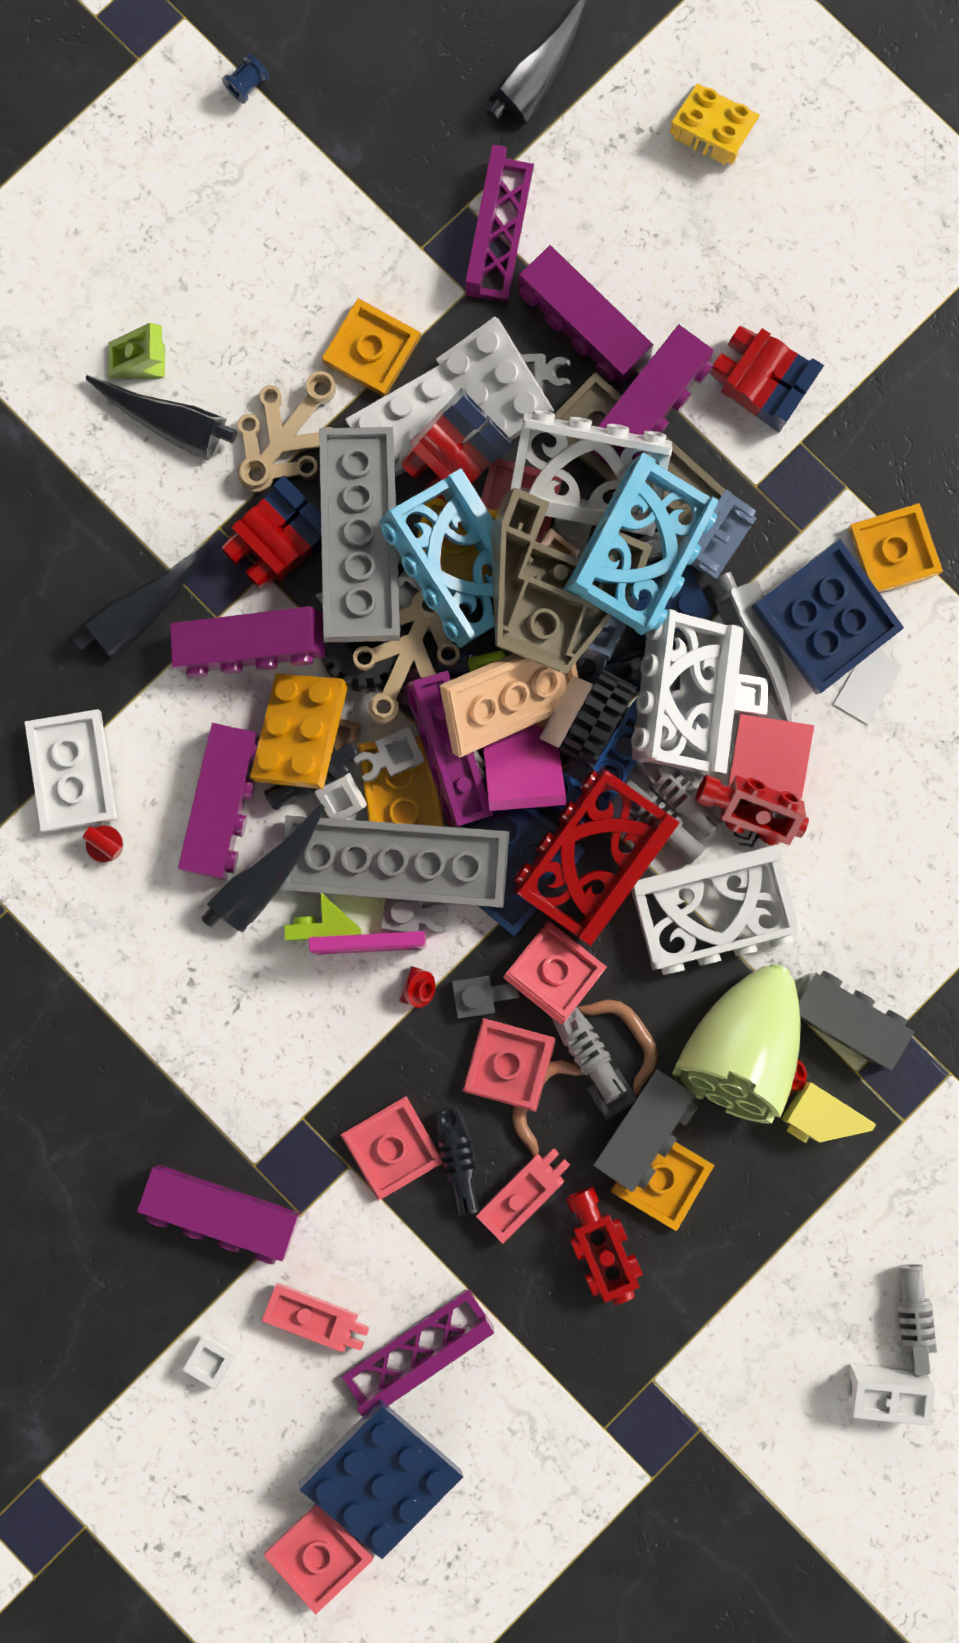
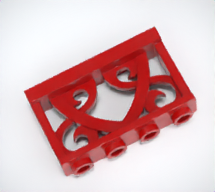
[514,767,680,946]

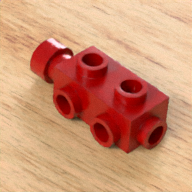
[695,774,809,846]
[565,1187,643,1305]

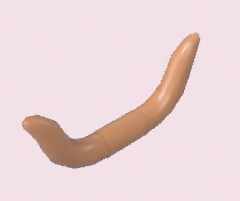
[577,999,658,1096]
[512,1060,584,1157]

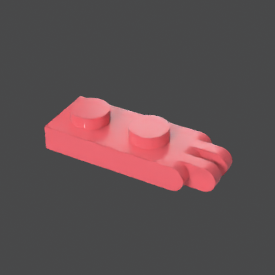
[476,1148,570,1244]
[262,1282,369,1352]

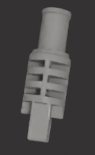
[634,761,723,838]
[617,780,706,865]
[551,1007,627,1104]
[897,1264,937,1375]

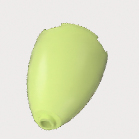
[672,964,801,1123]

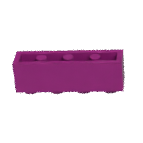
[518,245,654,387]
[590,324,714,466]
[170,606,326,678]
[178,723,260,881]
[137,1165,301,1264]

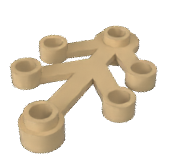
[238,371,336,493]
[353,590,460,725]

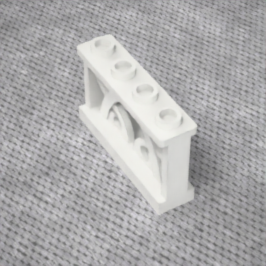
[510,410,673,536]
[631,609,744,776]
[631,844,801,975]

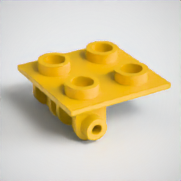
[669,83,760,165]

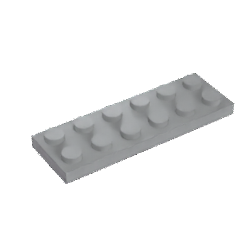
[319,427,400,642]
[280,815,509,907]

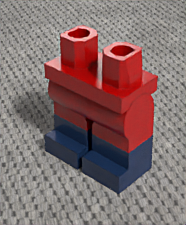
[709,326,825,433]
[401,388,513,500]
[222,475,322,590]

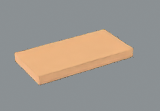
[440,654,578,757]

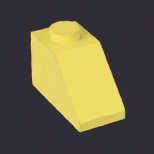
[781,1081,876,1143]

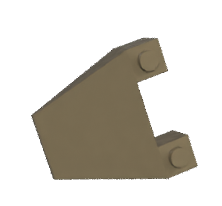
[491,487,653,674]

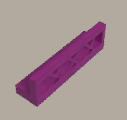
[466,144,534,303]
[404,671,493,827]
[342,1288,495,1417]

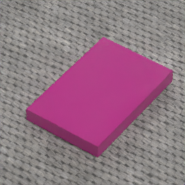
[483,725,566,811]
[309,931,427,955]

